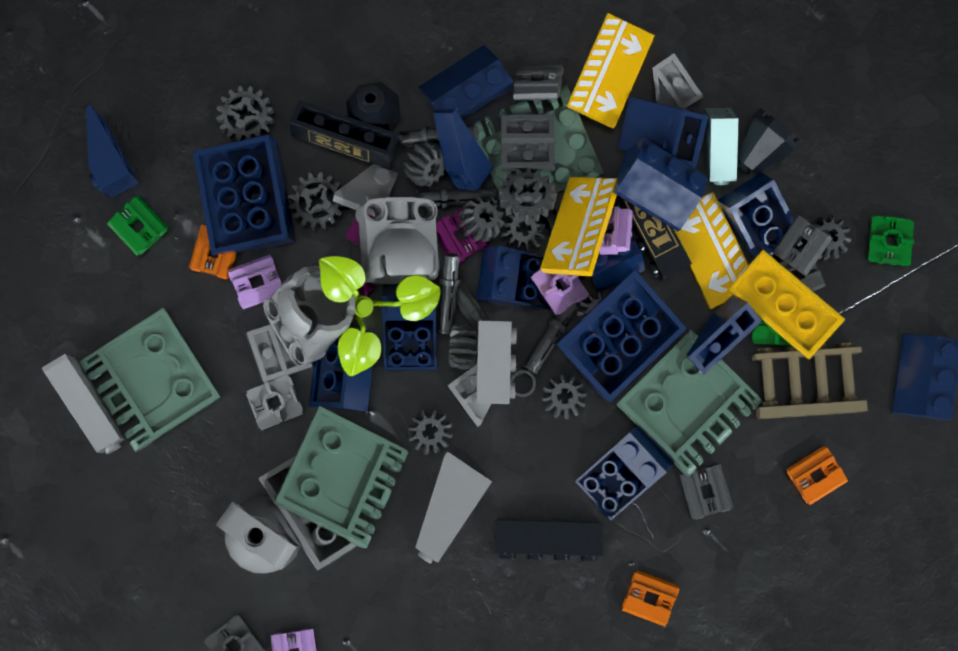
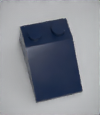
[86,105,140,199]
[717,172,807,261]

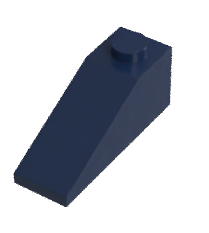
[433,109,493,190]
[687,295,762,375]

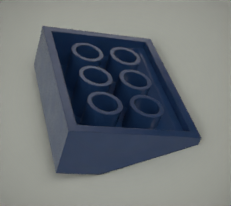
[193,135,296,255]
[556,269,687,402]

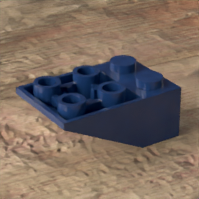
[618,97,709,168]
[589,204,645,292]
[476,246,563,311]
[382,284,437,370]
[575,425,675,521]

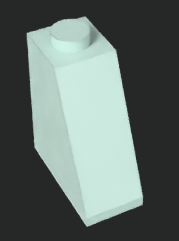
[705,108,738,185]

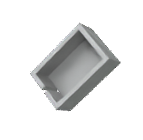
[476,321,517,404]

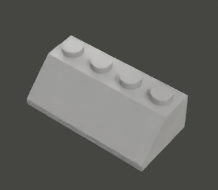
[259,456,356,571]

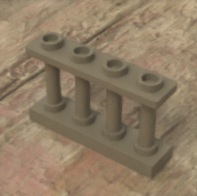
[751,343,868,419]

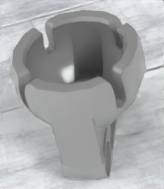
[356,197,439,284]
[263,266,355,367]
[216,496,301,573]

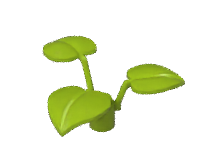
[319,256,441,376]

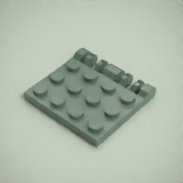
[469,83,604,212]
[79,308,221,452]
[616,330,762,477]
[274,406,408,548]

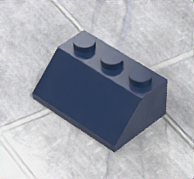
[419,45,513,121]
[613,138,708,231]
[309,328,376,412]
[892,334,958,421]

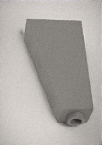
[42,354,125,454]
[415,451,492,564]

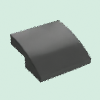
[501,114,555,171]

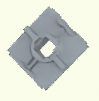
[246,375,304,431]

